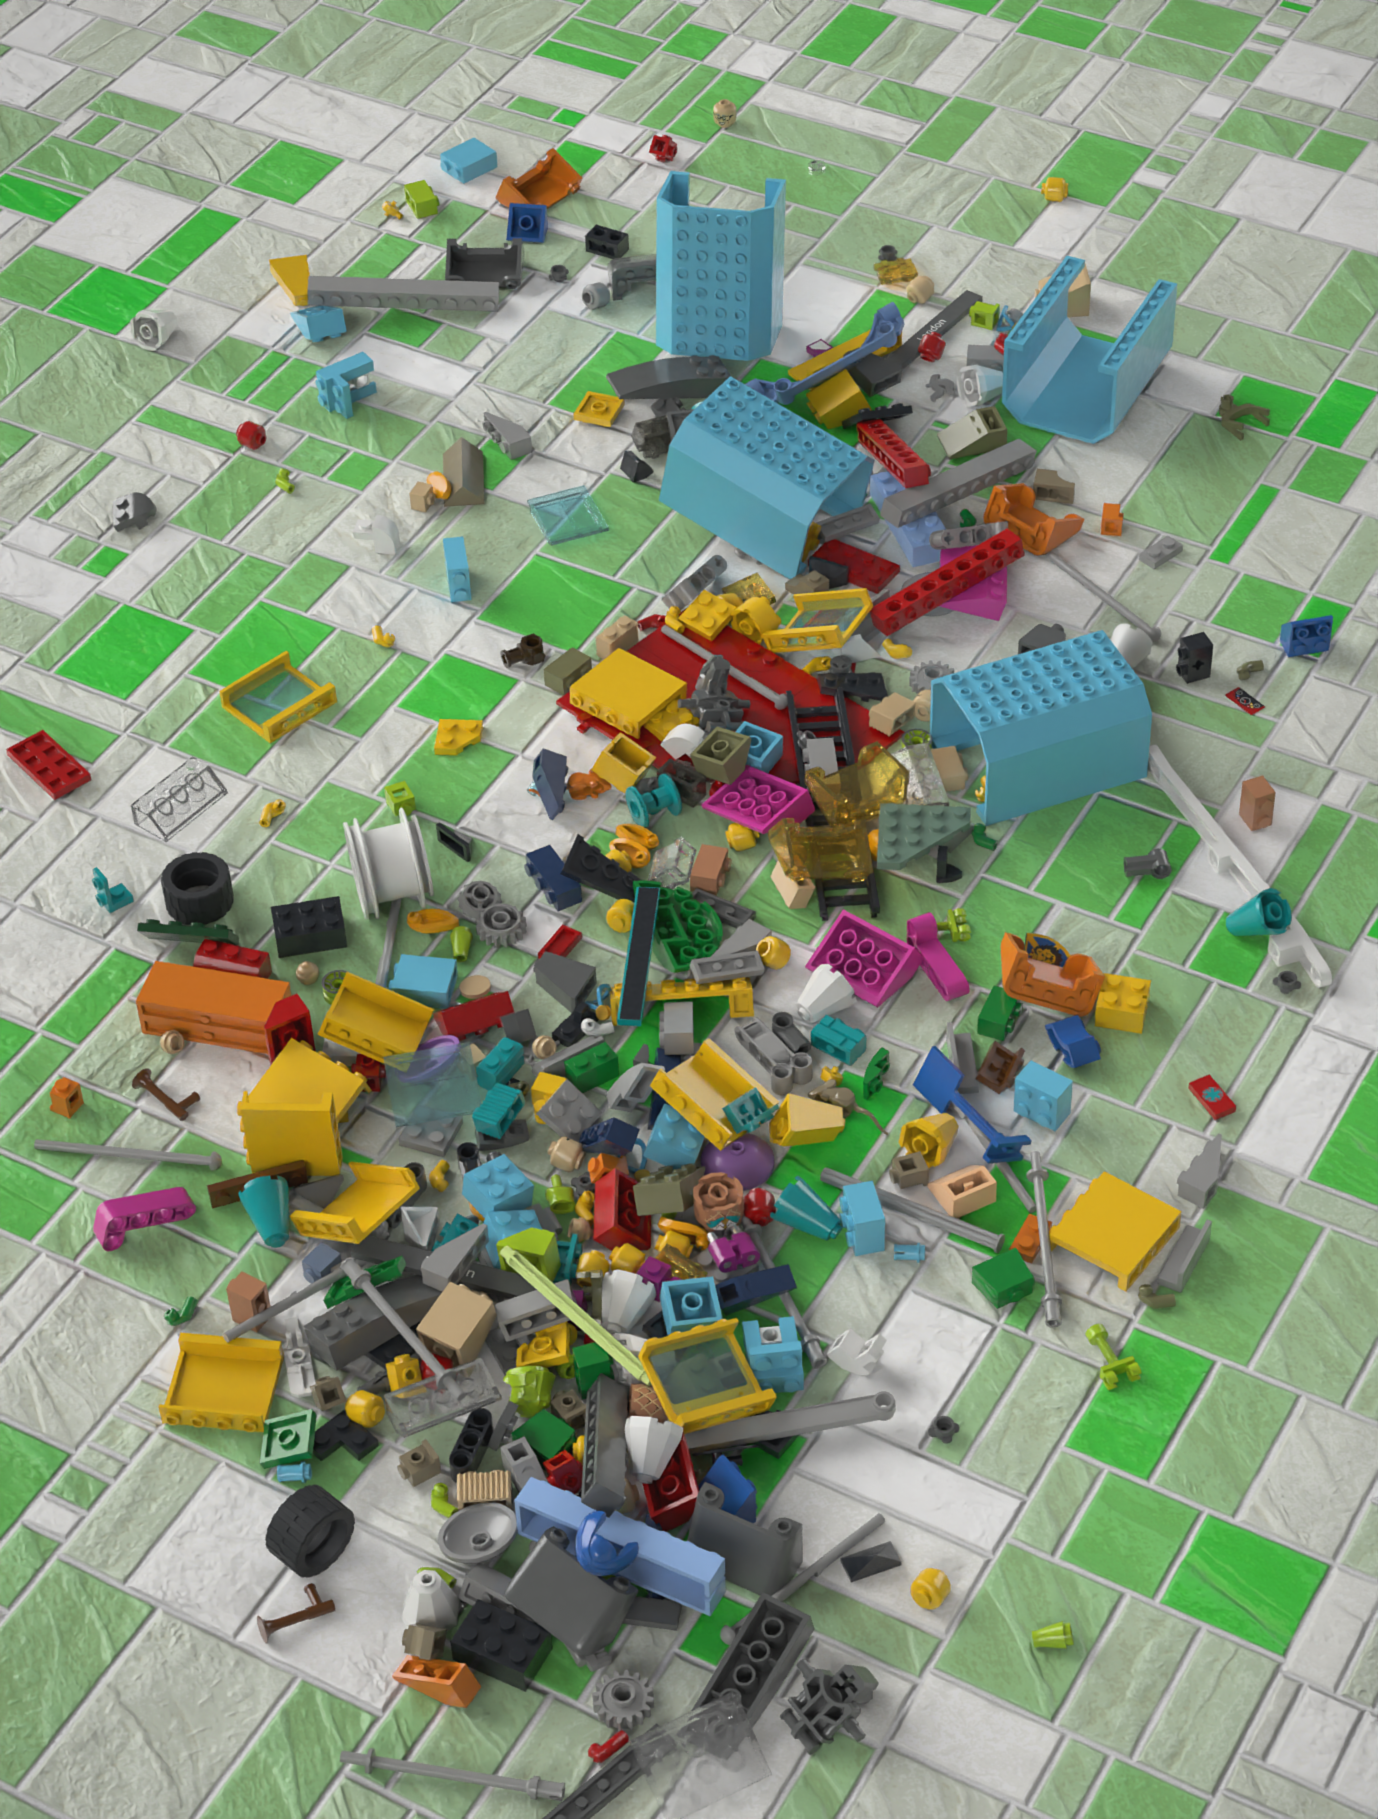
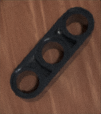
[449,1408,494,1483]

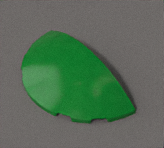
[633,880,723,973]

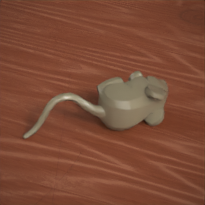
[808,1079,888,1135]

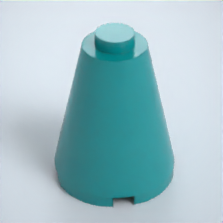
[1226,888,1292,936]
[239,1176,289,1248]
[770,1176,842,1241]

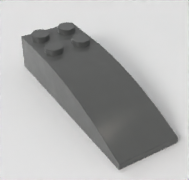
[606,355,732,399]
[303,1275,442,1371]
[677,1592,815,1762]

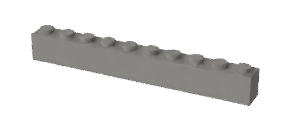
[308,276,499,312]
[880,439,1037,528]

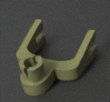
[1219,395,1270,441]
[577,1270,603,1325]

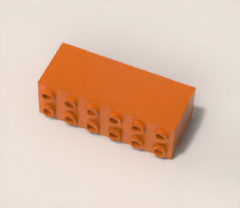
[136,961,291,1054]

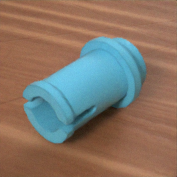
[894,1243,925,1263]
[277,1461,312,1483]

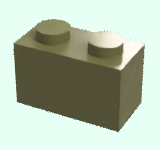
[544,647,592,696]

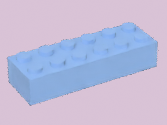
[870,471,948,567]

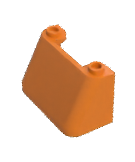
[495,148,583,209]
[983,483,1084,556]
[1000,932,1105,1017]

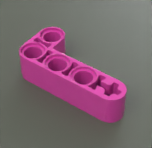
[907,912,970,1001]
[93,1187,196,1251]

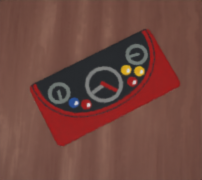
[1225,687,1265,715]

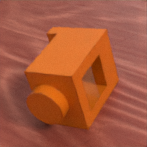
[1101,503,1124,536]
[50,1077,84,1119]
[588,1153,629,1184]

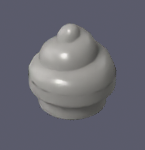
[1005,308,1023,326]

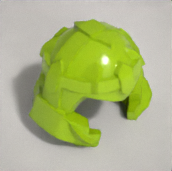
[503,1366,556,1419]

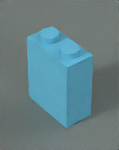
[440,138,498,184]
[443,536,472,602]
[389,954,458,1009]

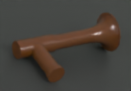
[132,1068,200,1121]
[257,1583,335,1643]

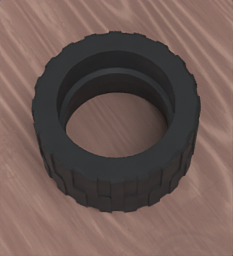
[161,852,234,925]
[265,1484,355,1578]

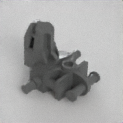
[678,655,751,732]
[780,1658,879,1755]

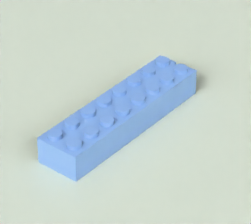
[514,1477,726,1616]

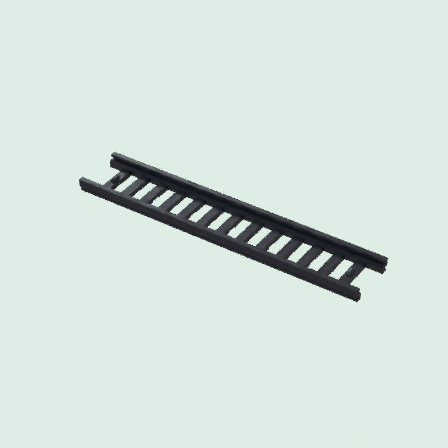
[786,687,880,921]

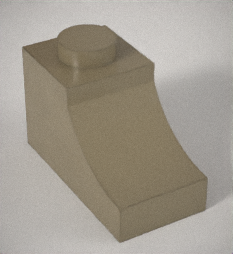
[1033,468,1075,504]
[785,570,829,595]
[402,1624,447,1660]

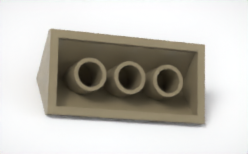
[443,437,485,507]

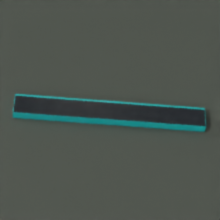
[617,887,660,1026]

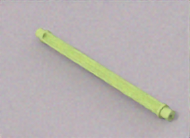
[500,1245,652,1386]

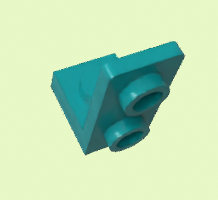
[92,867,134,913]

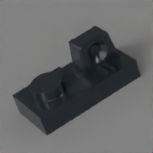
[552,1002,599,1047]

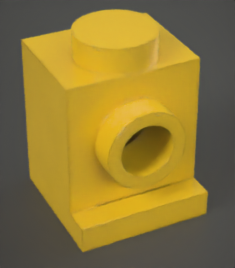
[386,1354,426,1396]

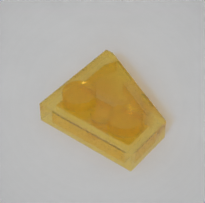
[722,572,776,605]
[655,1243,708,1280]

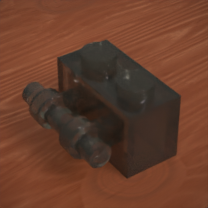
[631,415,671,459]
[657,759,715,808]

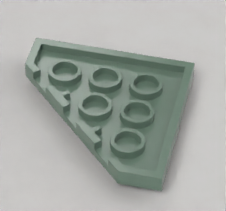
[877,803,971,870]

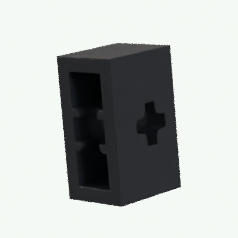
[1176,632,1213,684]

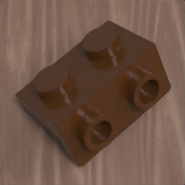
[975,1041,1025,1094]

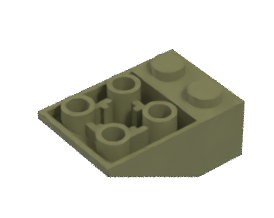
[937,406,1007,459]
[633,1163,705,1216]

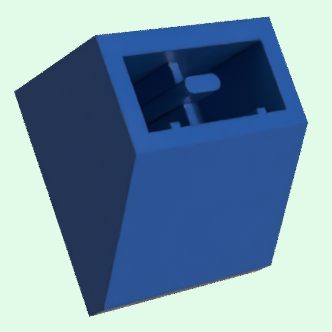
[1280,615,1333,657]
[698,1455,757,1524]

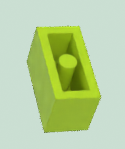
[404,180,440,219]

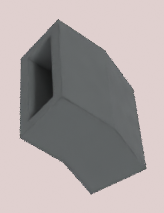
[500,1009,537,1043]

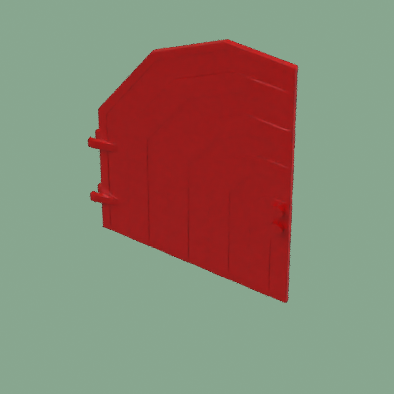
[556,607,905,784]

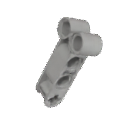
[929,521,1008,550]
[661,555,727,610]
[734,1017,812,1095]

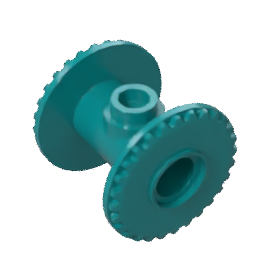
[625,774,682,828]

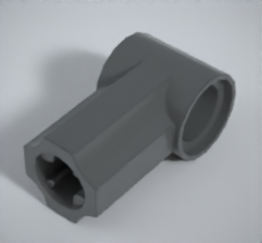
[1123,848,1172,879]
[772,1012,811,1054]

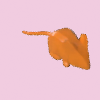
[529,768,612,800]

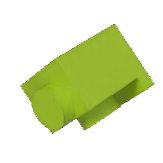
[969,301,1000,330]
[384,781,416,817]

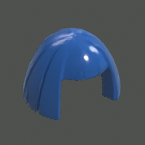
[575,1511,639,1576]

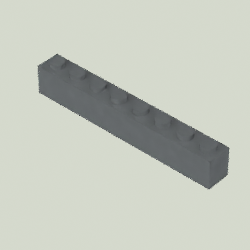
[581,1373,629,1518]

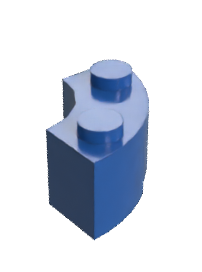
[1045,1015,1101,1068]

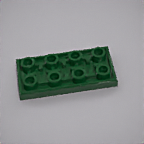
[137,919,239,946]

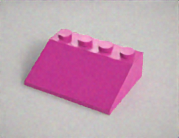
[939,545,1007,621]
[701,765,815,834]
[805,909,924,1008]

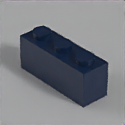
[524,845,582,912]

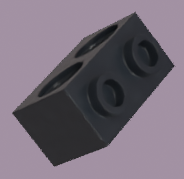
[585,224,629,259]

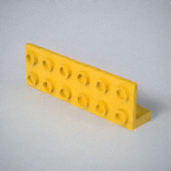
[788,330,902,391]
[610,977,754,1026]

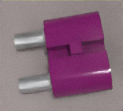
[707,1225,760,1273]

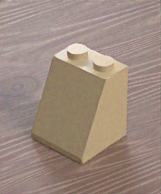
[1035,264,1091,317]
[416,1282,497,1376]

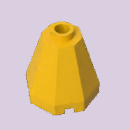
[899,1113,959,1168]

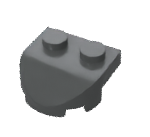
[113,492,157,532]

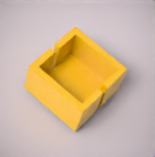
[591,732,656,794]
[1095,973,1151,1034]

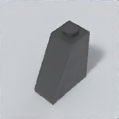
[843,347,903,397]
[533,951,597,1013]

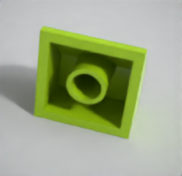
[496,1227,561,1283]

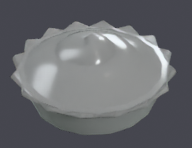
[457,881,502,919]

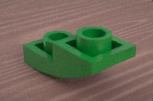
[863,1047,890,1100]

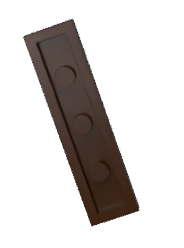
[207,1160,308,1209]

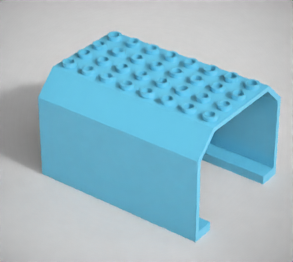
[656,171,786,361]
[1002,256,1177,444]
[659,376,875,579]
[930,630,1152,826]

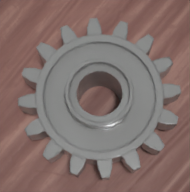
[909,660,954,694]
[476,904,527,948]
[592,1670,654,1731]

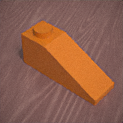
[392,1655,481,1708]

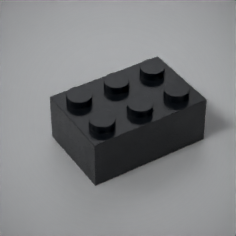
[271,896,348,958]
[450,1599,553,1692]

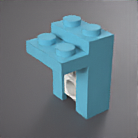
[315,352,377,419]
[742,1316,804,1393]

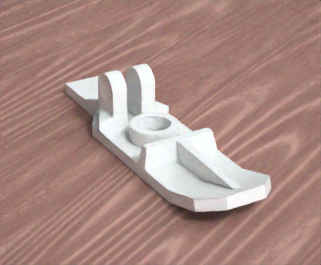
[283,1317,316,1398]

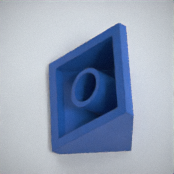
[506,203,548,243]

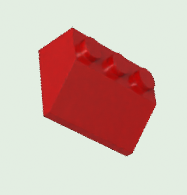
[193,939,272,979]
[432,991,514,1041]
[264,993,316,1066]
[593,1168,651,1251]
[642,1432,699,1532]

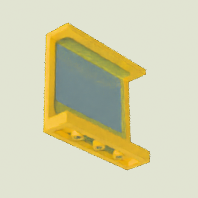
[762,588,873,653]
[219,651,337,743]
[638,1318,777,1434]

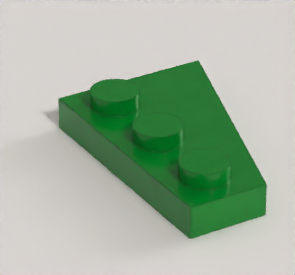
[323,1256,406,1309]

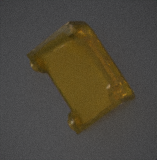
[804,741,910,833]
[768,818,873,882]

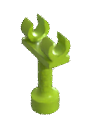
[936,908,971,942]
[1085,1324,1142,1390]

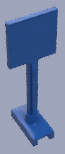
[913,1046,1032,1164]

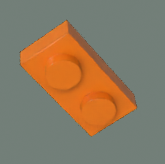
[1009,1214,1052,1264]

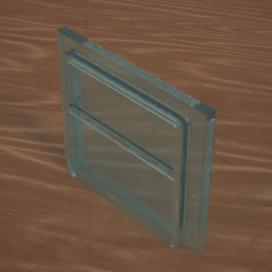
[527,485,609,546]
[383,1042,481,1128]

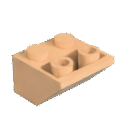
[927,1165,997,1218]

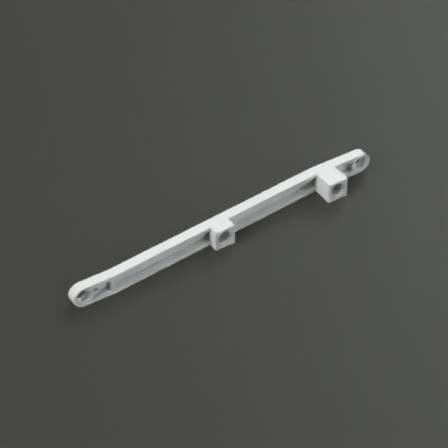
[1148,744,1332,988]

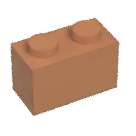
[1239,775,1276,831]
[690,844,732,896]
[226,1271,271,1333]

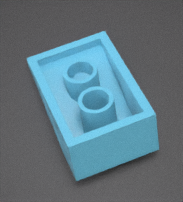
[290,306,347,342]

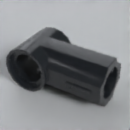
[457,1142,481,1180]

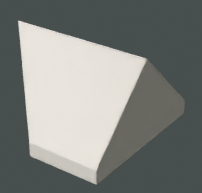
[832,634,881,663]
[401,1207,440,1251]

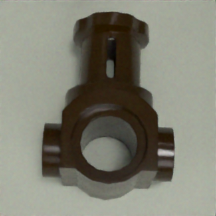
[500,633,546,668]

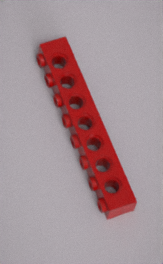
[857,418,931,489]
[869,528,1025,637]

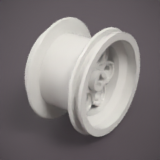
[343,808,434,920]

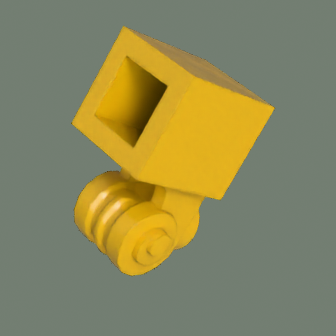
[531,1072,567,1124]

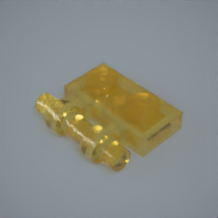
[873,258,918,285]

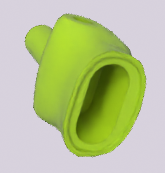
[545,1174,576,1214]

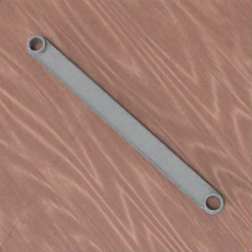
[625,1391,896,1467]

